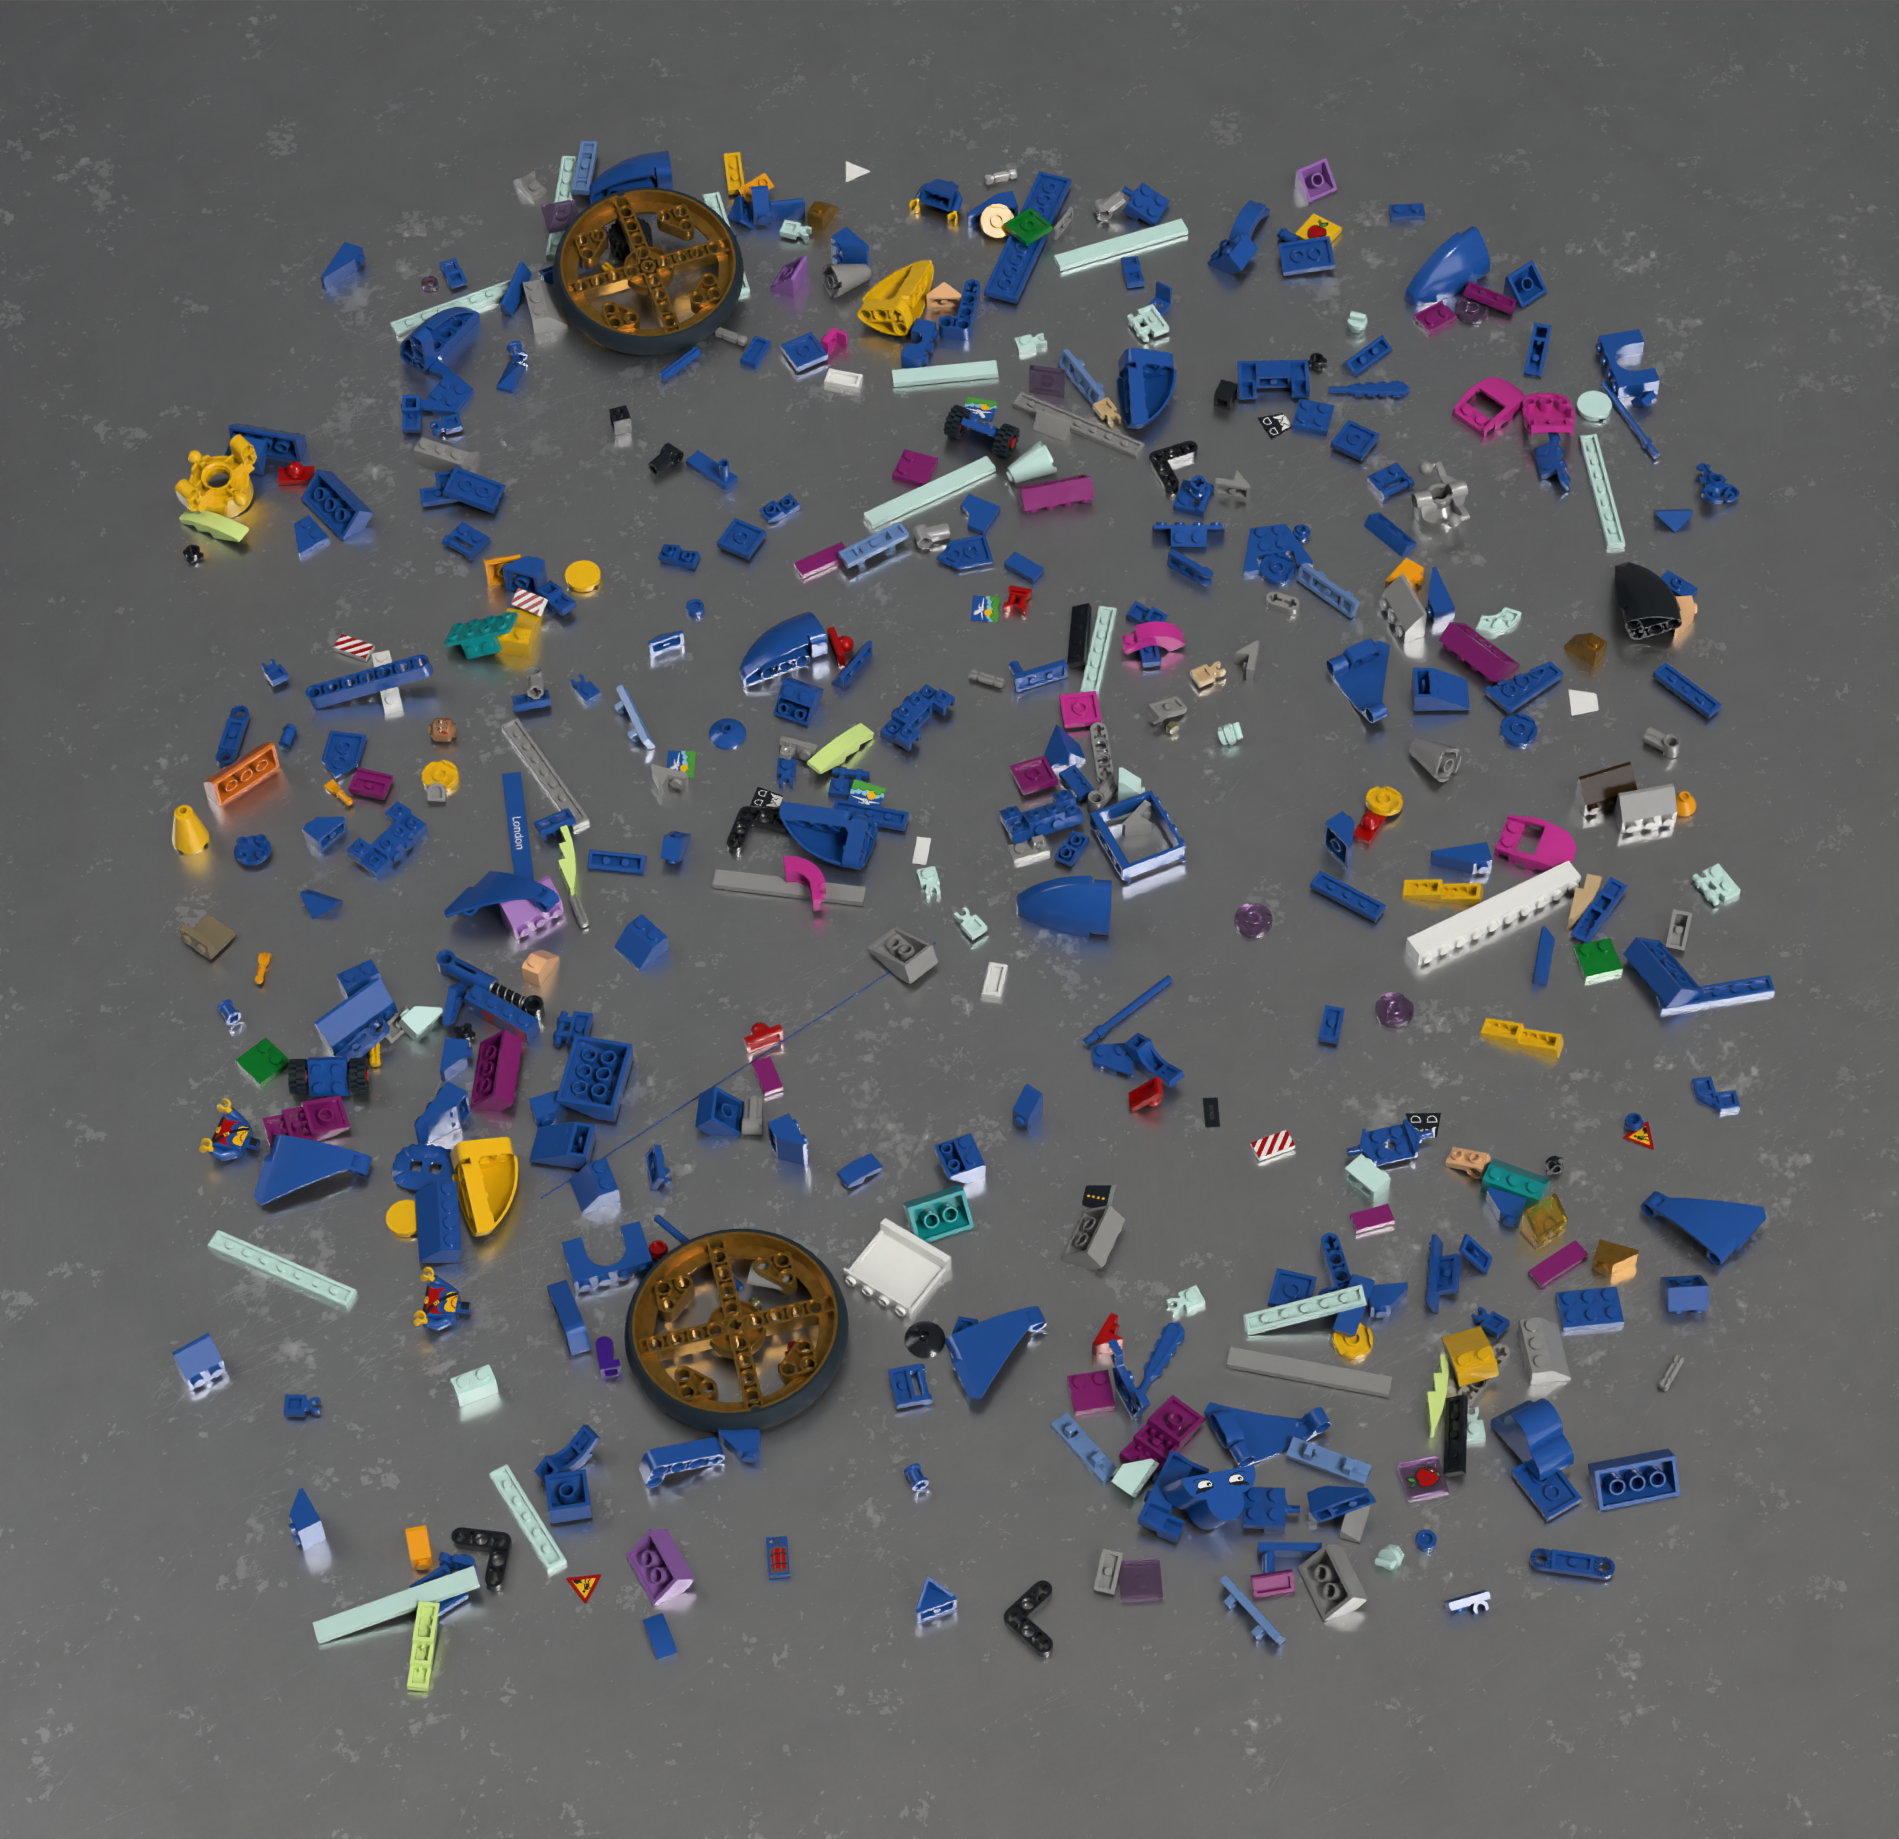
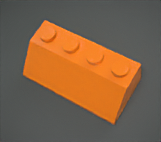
[203,742,280,806]

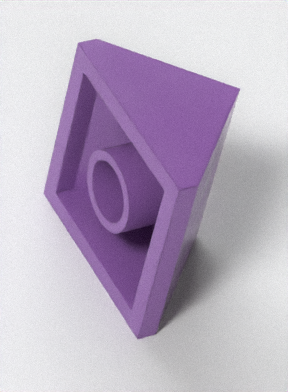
[1295,158,1338,202]
[770,255,808,298]

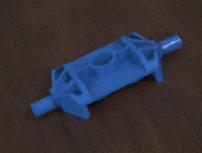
[1346,1119,1433,1166]

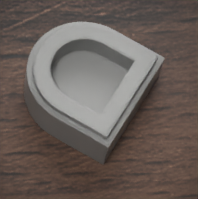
[427,783,447,802]

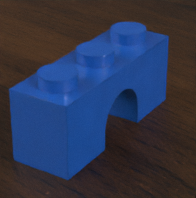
[901,318,939,369]

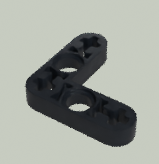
[1149,441,1198,494]
[727,806,788,854]
[451,1527,512,1592]
[1004,1580,1053,1657]

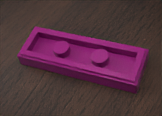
[1463,282,1517,314]
[794,542,846,579]
[1528,1240,1588,1288]

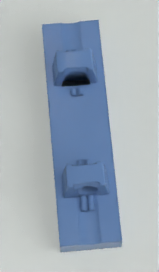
[572,141,598,195]
[1057,349,1105,406]
[838,521,909,568]
[1296,563,1360,618]
[614,684,656,750]
[1051,1413,1117,1485]
[1286,1437,1372,1486]
[1219,1575,1286,1645]

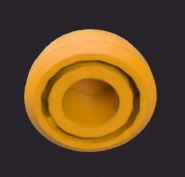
[1675,791,1696,816]

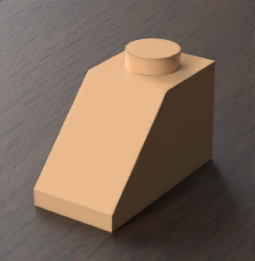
[1673,596,1697,637]
[521,949,559,987]

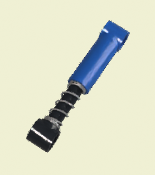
[436,950,545,1021]

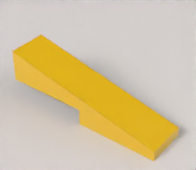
[1402,879,1483,906]
[1480,1018,1564,1059]

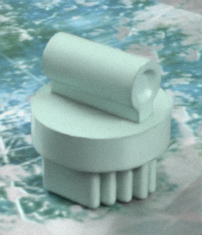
[1348,311,1367,334]
[1217,722,1243,746]
[1375,1544,1405,1570]

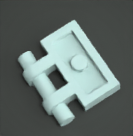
[1127,304,1169,342]
[1692,863,1741,906]

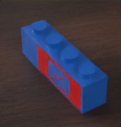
[464,984,540,1045]

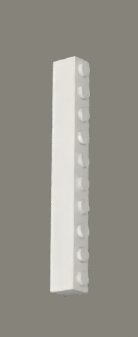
[1406,860,1581,965]

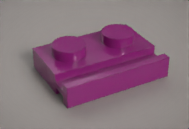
[1413,300,1457,335]
[348,767,394,801]

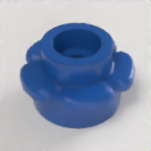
[1293,524,1311,541]
[1624,1113,1644,1131]

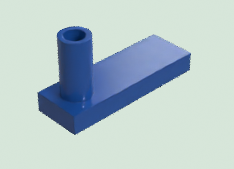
[686,450,738,491]
[1009,659,1068,693]
[1257,1542,1322,1574]

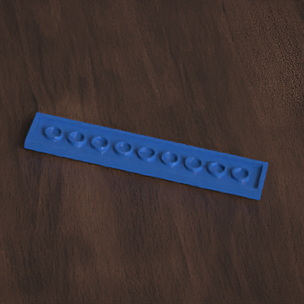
[984,171,1072,304]

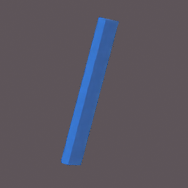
[1656,975,1775,1013]

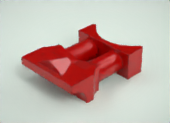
[1003,585,1032,617]

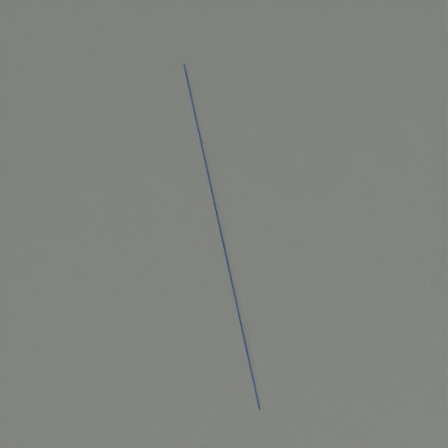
[541,942,936,1199]

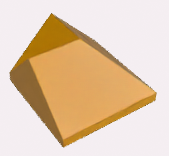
[483,555,521,586]

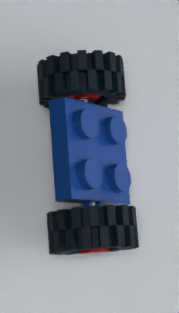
[944,405,1020,458]
[288,1057,370,1097]

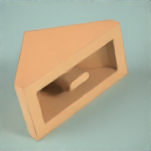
[926,282,961,309]

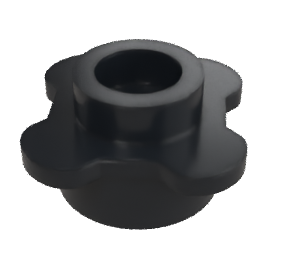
[1308,353,1327,371]
[183,545,204,563]
[453,1023,476,1042]
[1545,1156,1565,1176]

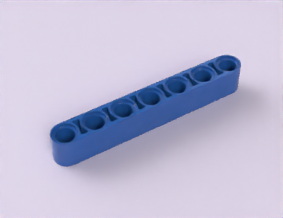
[305,654,433,709]

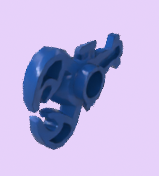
[1696,463,1740,504]

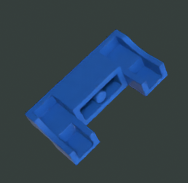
[1237,359,1310,400]
[880,684,955,751]
[999,789,1084,845]
[347,801,428,879]
[1138,1450,1209,1543]

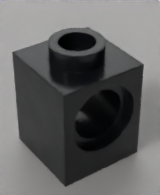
[1213,379,1238,411]
[609,405,632,436]

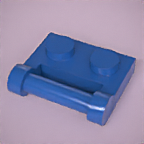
[1367,463,1415,500]
[1173,479,1214,517]
[442,522,491,561]
[888,1364,933,1409]

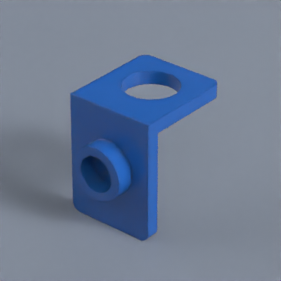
[1148,281,1172,315]

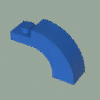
[1229,200,1271,239]
[1124,1033,1185,1088]
[534,1425,601,1483]

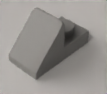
[513,170,547,202]
[1214,470,1251,500]
[1234,641,1259,681]
[651,764,689,796]
[1122,800,1152,837]
[1666,909,1692,951]

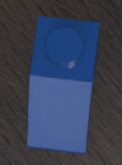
[751,185,771,226]
[302,817,348,852]
[660,831,692,864]
[440,1038,473,1082]
[1012,1084,1043,1130]
[529,1090,566,1128]
[1485,1187,1527,1228]
[1367,1282,1408,1318]
[718,1429,761,1463]

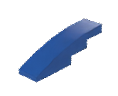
[1571,877,1628,943]

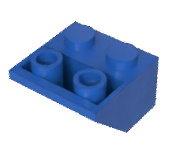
[1207,234,1258,275]
[773,677,824,726]
[767,1113,809,1166]
[934,1133,986,1183]

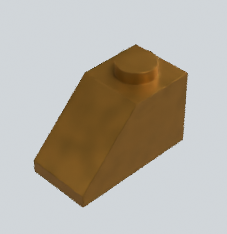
[807,201,838,232]
[1564,633,1607,667]
[1592,1239,1639,1275]

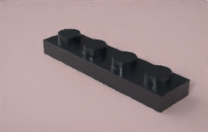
[1067,603,1092,668]
[1444,1394,1468,1477]

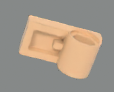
[1446,1147,1491,1179]

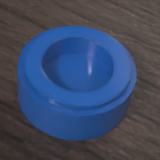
[686,599,704,617]
[1415,1530,1437,1552]

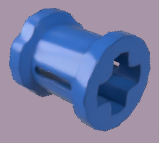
[507,340,528,364]
[1189,475,1207,498]
[217,999,242,1025]
[903,1463,929,1491]

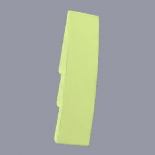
[179,508,249,542]
[807,723,874,774]
[558,825,577,896]
[1426,1354,1449,1438]
[407,1601,440,1692]

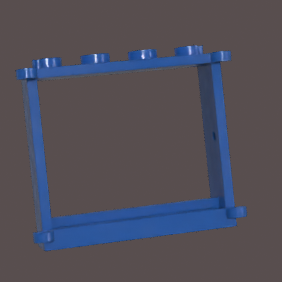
[1090,790,1186,884]

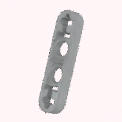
[1090,722,1114,784]
[1457,1344,1510,1408]

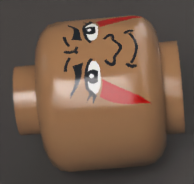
[428,718,456,742]

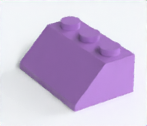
[500,875,564,940]
[626,1529,695,1606]

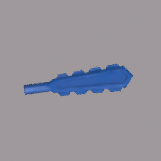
[1329,381,1410,398]
[1139,1322,1185,1392]

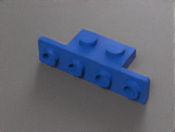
[1534,432,1571,491]
[1152,522,1225,548]
[1425,1234,1461,1313]

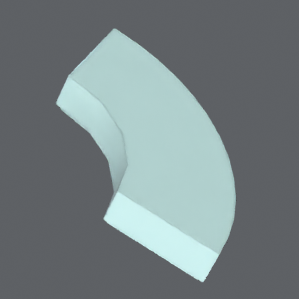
[1475,607,1522,634]

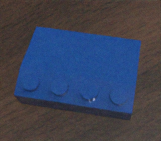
[556,1035,634,1122]

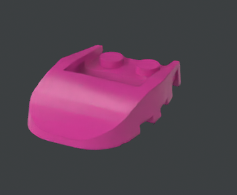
[1452,377,1524,438]
[1522,393,1575,436]
[1494,815,1576,872]

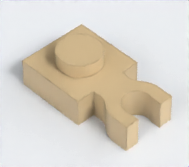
[1092,397,1122,428]
[1190,661,1226,688]

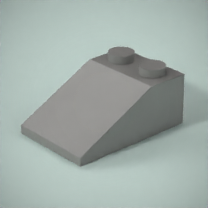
[867,926,938,984]

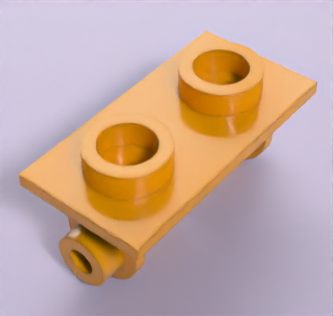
[738,173,774,203]

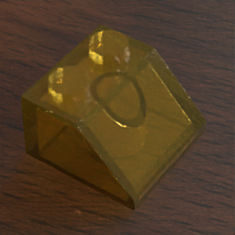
[1520,1193,1568,1250]

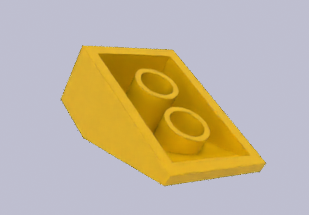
[497,608,543,658]
[1441,1326,1499,1387]

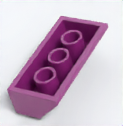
[1015,474,1095,513]
[1439,622,1520,683]
[470,1029,523,1112]

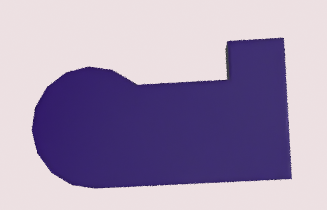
[595,1336,622,1379]

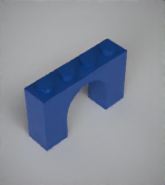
[1595,329,1660,399]
[562,1221,653,1293]

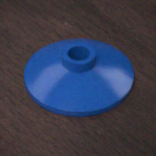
[709,718,746,749]

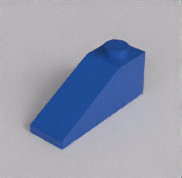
[967,191,1018,227]
[321,242,365,290]
[1524,322,1552,377]
[1425,567,1455,624]
[1430,842,1493,874]
[1307,1486,1376,1524]

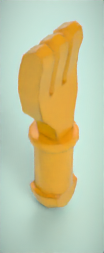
[323,779,353,806]
[254,952,272,984]

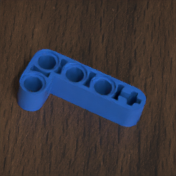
[938,279,980,341]
[1318,1233,1351,1295]
[547,1280,591,1356]
[639,1437,725,1488]

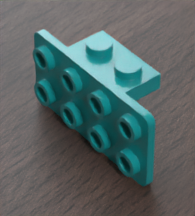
[444,612,518,659]

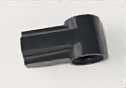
[648,443,684,476]

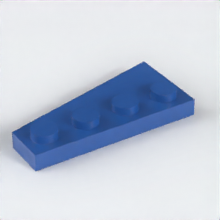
[1483,662,1563,715]

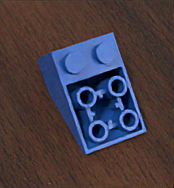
[1411,668,1470,711]
[414,1082,471,1145]
[529,1122,596,1169]

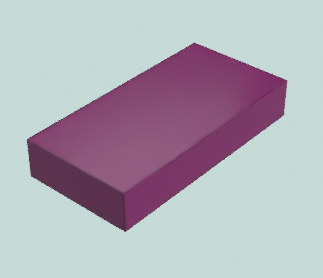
[752,1056,783,1096]
[1350,1204,1395,1234]
[1250,1569,1295,1598]

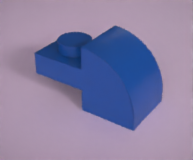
[402,395,422,433]
[537,580,576,616]

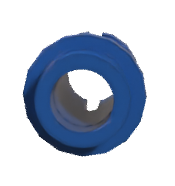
[1277,228,1300,242]
[278,724,297,748]

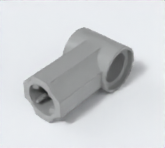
[1093,189,1127,221]
[912,523,950,549]
[525,666,544,700]
[1643,727,1680,759]
[1087,779,1118,813]
[742,1096,763,1135]

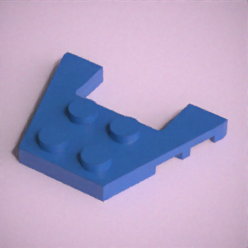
[401,359,474,416]
[1243,524,1313,577]
[1108,1339,1150,1420]

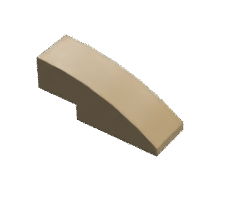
[1567,874,1602,930]

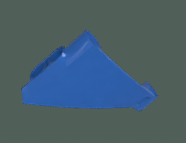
[1326,639,1390,723]
[444,871,559,918]
[254,1134,372,1206]
[1641,1191,1766,1266]
[945,1306,1047,1400]
[1204,1402,1331,1467]

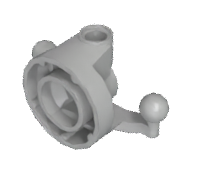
[1411,461,1470,531]

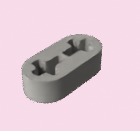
[1266,591,1300,615]

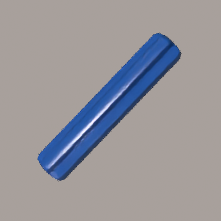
[659,346,701,382]

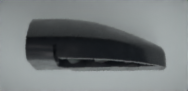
[1615,562,1682,640]

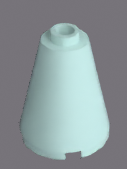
[1006,440,1058,484]

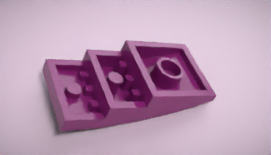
[262,1095,350,1151]
[1119,1395,1205,1481]

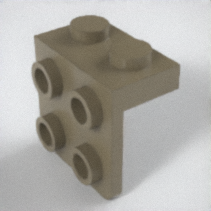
[179,915,235,960]

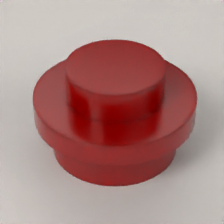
[648,1240,668,1260]

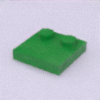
[1004,208,1053,246]
[1573,938,1623,981]
[235,1038,289,1088]

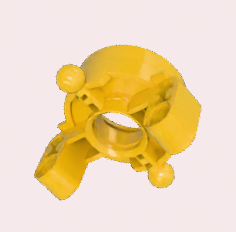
[175,434,257,518]

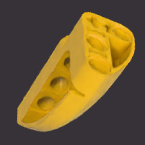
[857,260,934,336]
[450,1137,518,1237]

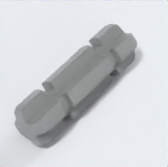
[984,169,1017,185]
[715,327,748,346]
[969,669,1005,688]
[569,894,589,928]
[1658,1354,1684,1391]

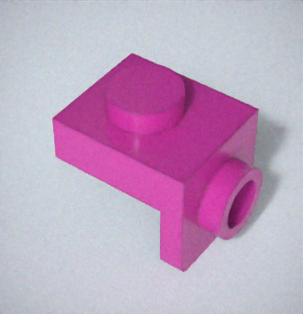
[821,327,848,355]

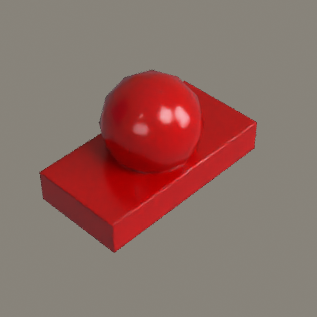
[278,461,315,485]
[827,626,854,667]
[1353,809,1386,846]
[744,1022,783,1053]
[1128,1076,1163,1112]

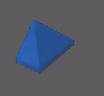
[727,195,754,229]
[496,362,525,393]
[1654,509,1693,532]
[648,630,684,656]
[300,889,343,919]
[1458,1234,1492,1274]

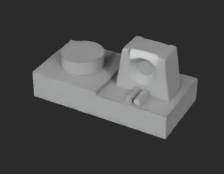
[1147,696,1187,725]
[779,736,817,761]
[1008,834,1050,864]
[1093,1549,1124,1595]

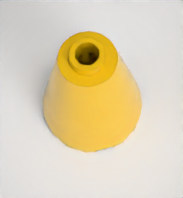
[171,805,209,854]

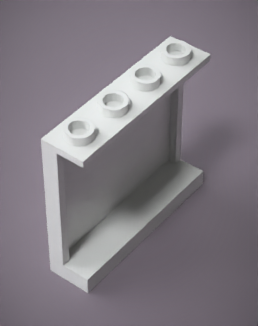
[843,1218,951,1319]

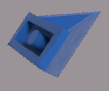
[1044,724,1085,770]
[916,1575,957,1623]

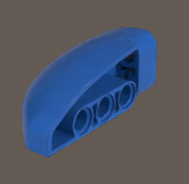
[589,151,673,204]
[1404,226,1490,306]
[400,307,480,372]
[1116,348,1176,429]
[739,612,828,686]
[779,801,878,870]
[1016,876,1112,938]

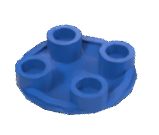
[234,834,271,865]

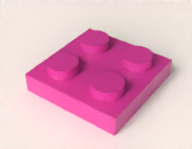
[1059,691,1101,729]

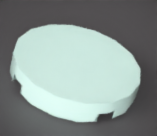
[1576,391,1612,421]

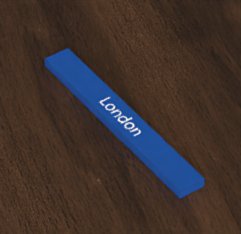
[502,772,534,881]

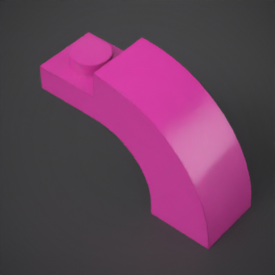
[1121,622,1185,654]
[783,856,826,911]

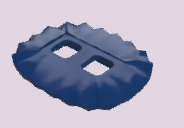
[391,1144,457,1191]

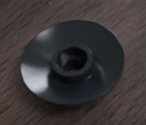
[905,1321,945,1358]

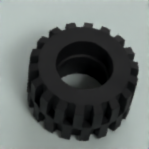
[609,217,653,261]

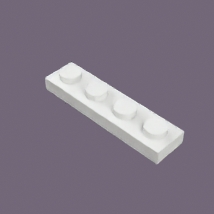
[371,650,403,715]

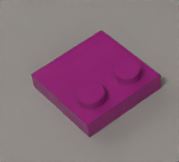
[892,449,938,487]
[1010,755,1058,795]
[1067,1370,1115,1416]

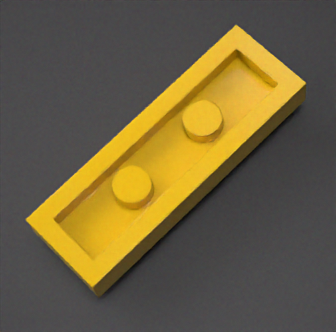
[723,152,745,195]

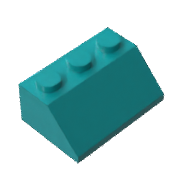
[1480,1159,1551,1213]
[902,1185,974,1243]

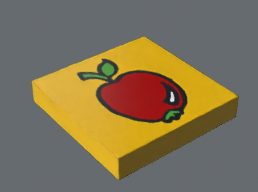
[1295,213,1342,243]

